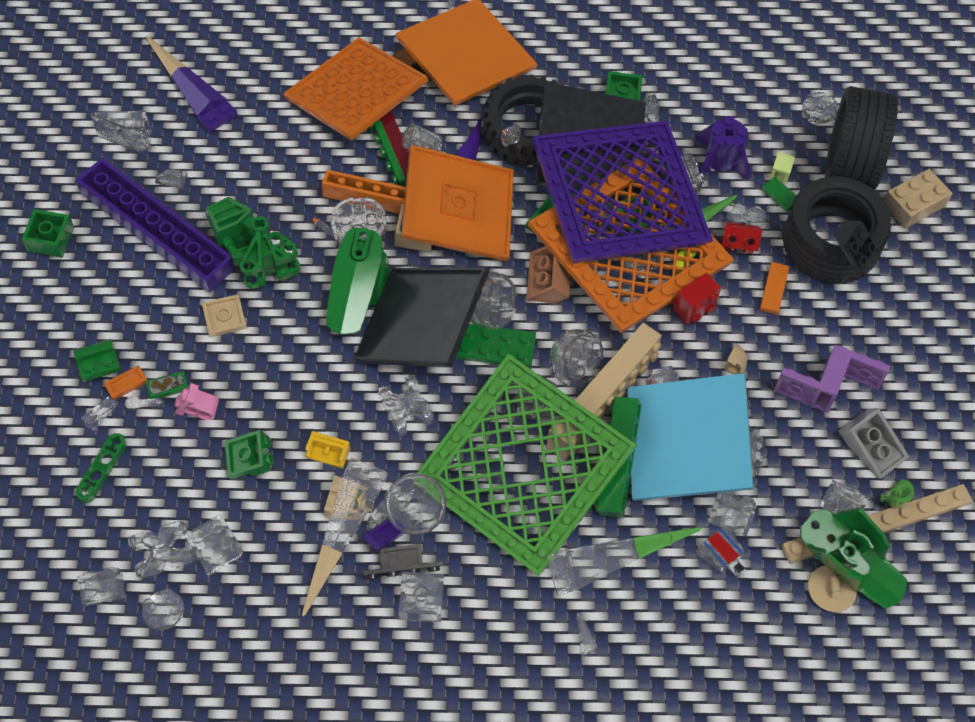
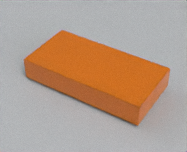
[104,365,147,401]

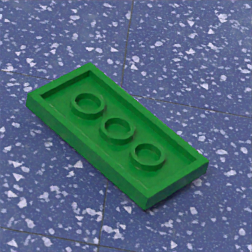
[456,324,536,369]

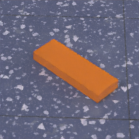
[759,262,790,315]

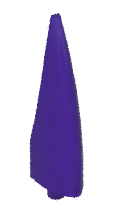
[456,118,482,160]

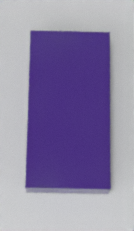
[363,517,405,551]

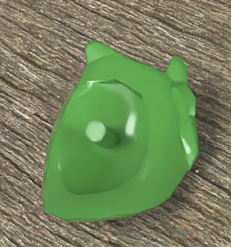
[880,479,914,508]

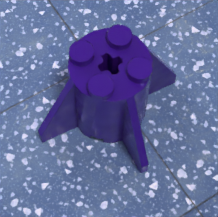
[696,116,751,180]

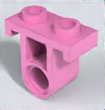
[174,383,219,420]

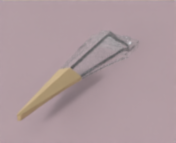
[302,457,388,616]

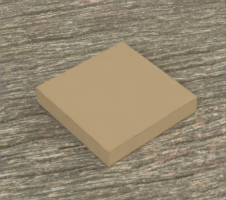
[202,294,247,338]

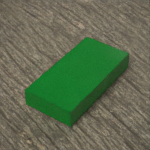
[762,177,796,212]

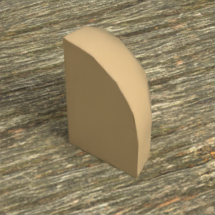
[724,344,747,374]

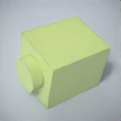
[769,152,795,184]

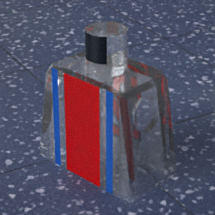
[695,524,745,577]

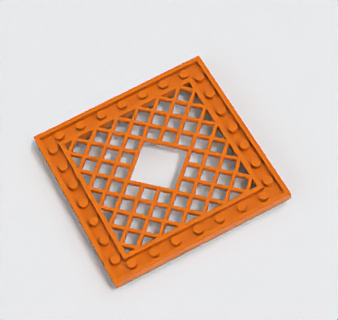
[528,159,734,334]

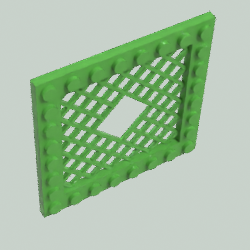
[412,354,637,576]

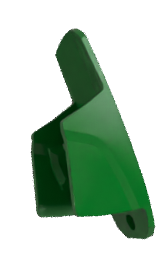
[326,227,390,335]
[800,508,907,609]

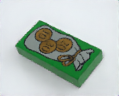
[146,371,188,400]

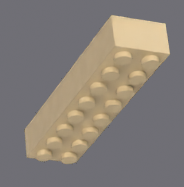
[547,323,662,461]

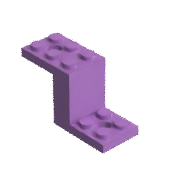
[773,345,890,413]

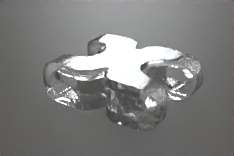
[378,374,434,436]
[128,521,196,578]

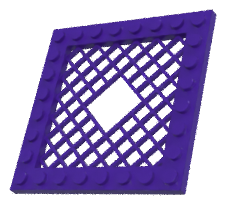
[532,121,713,263]

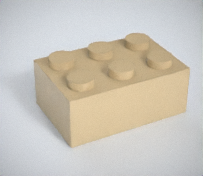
[884,168,953,229]

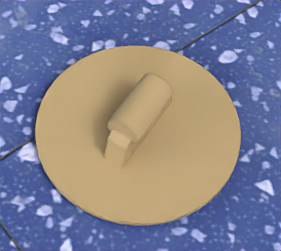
[808,565,857,612]

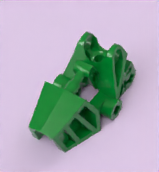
[206,197,300,289]

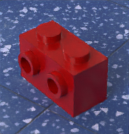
[721,222,762,253]

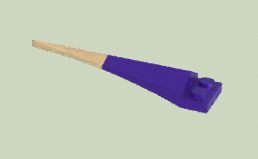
[146,36,238,133]

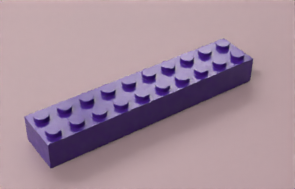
[75,158,236,293]

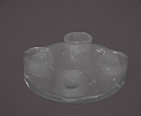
[142,589,184,630]

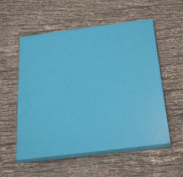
[628,373,754,501]

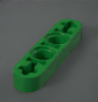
[76,433,127,503]

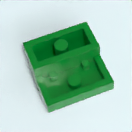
[73,338,121,382]

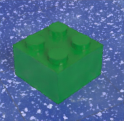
[22,209,74,258]

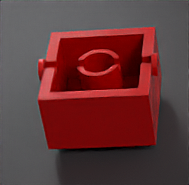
[673,272,721,326]

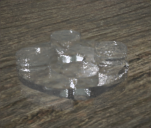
[802,92,838,124]

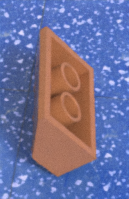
[526,246,571,303]

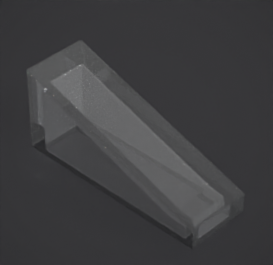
[81,396,118,431]
[366,495,398,530]
[576,612,597,657]

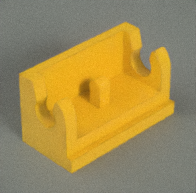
[305,431,351,469]

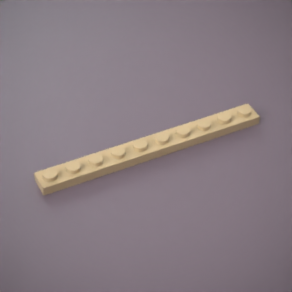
[782,484,973,564]

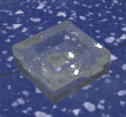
[501,124,521,147]

